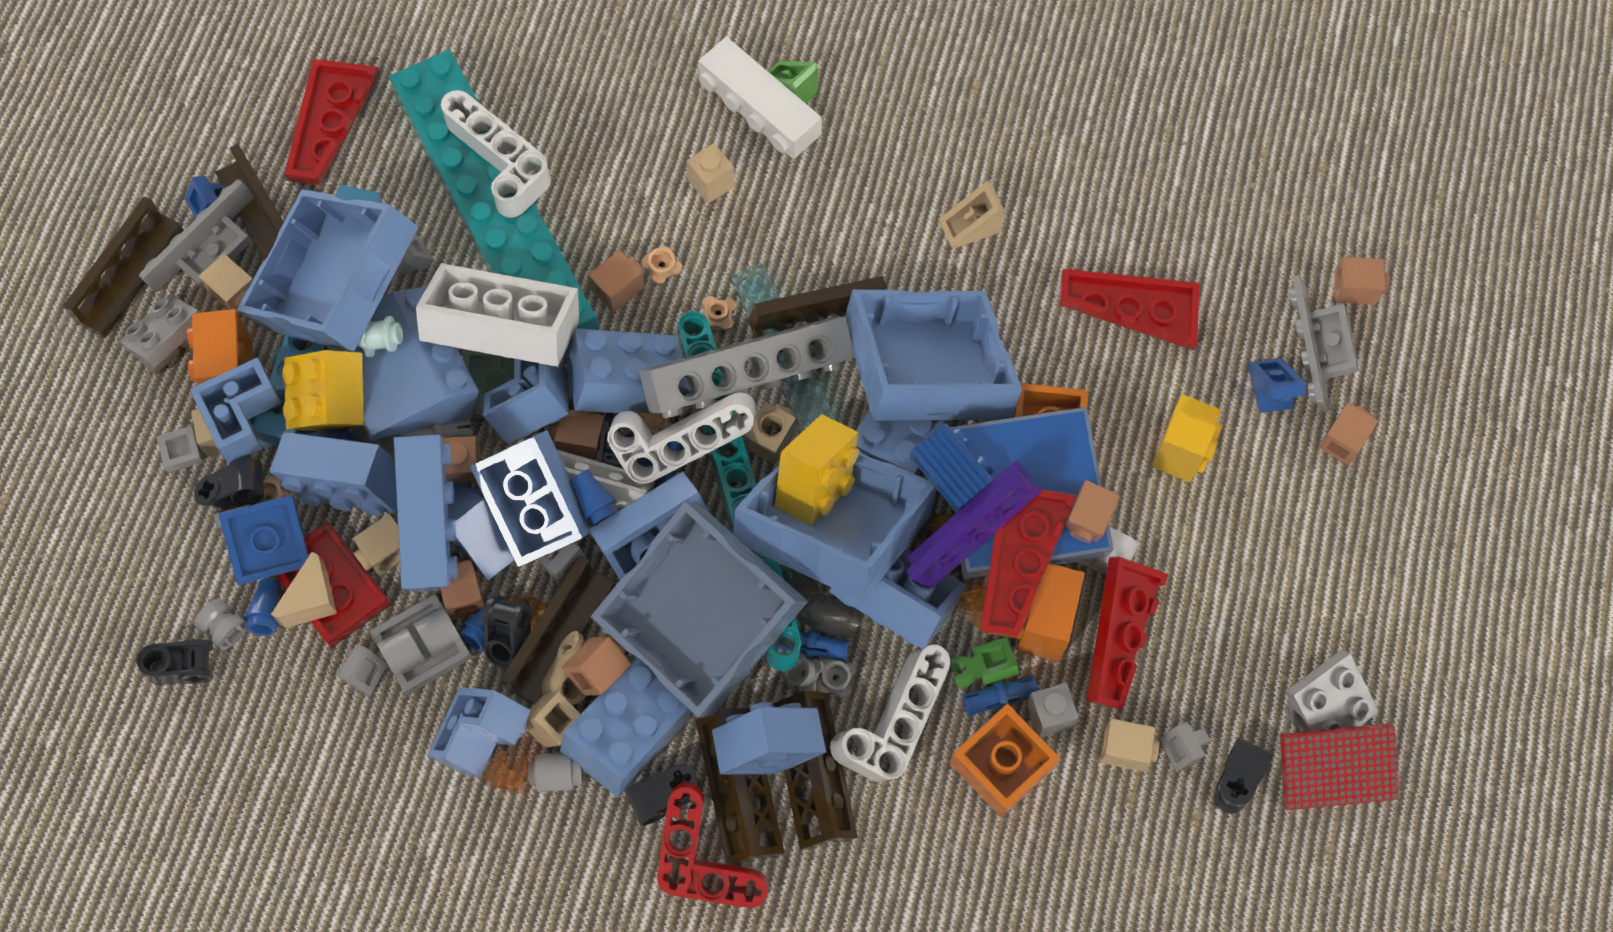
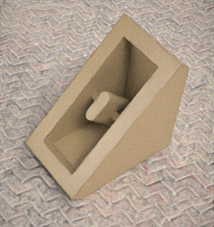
[938,181,1004,248]
[271,552,337,628]

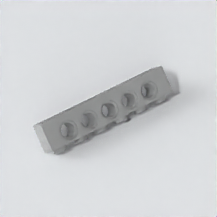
[639,316,855,418]

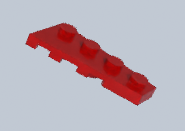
[284,59,381,185]
[1059,269,1200,350]
[980,490,1077,638]
[1086,557,1168,710]

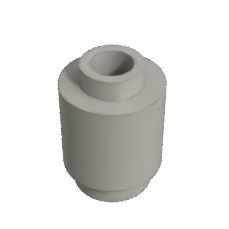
[528,752,584,792]

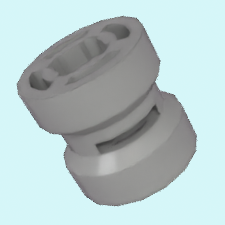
[194,598,247,650]

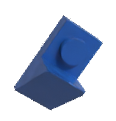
[1248,358,1306,413]

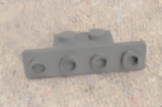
[139,179,254,292]
[1289,275,1359,412]

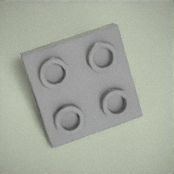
[119,294,200,375]
[370,594,472,695]
[1285,650,1379,732]

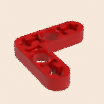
[657,783,769,908]

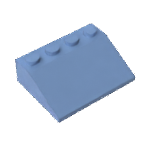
[327,286,479,440]
[394,435,458,593]

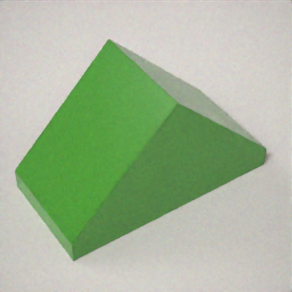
[768,60,818,103]

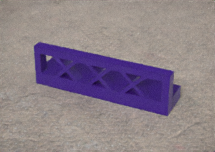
[906,460,1043,588]

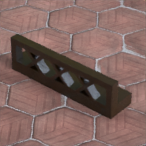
[215,144,284,261]
[63,196,184,338]
[748,276,887,353]
[501,555,615,705]
[772,690,858,850]
[696,708,785,866]

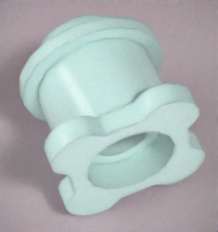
[358,316,403,357]

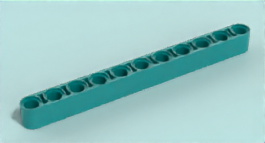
[678,311,801,671]

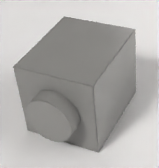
[1026,683,1079,738]

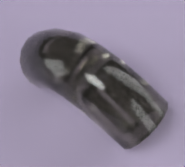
[780,564,860,638]

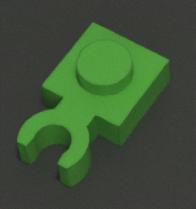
[950,637,1019,688]

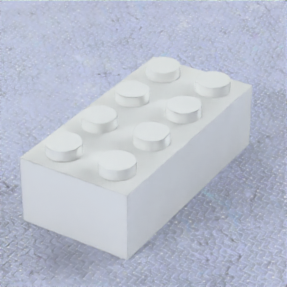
[416,263,579,367]

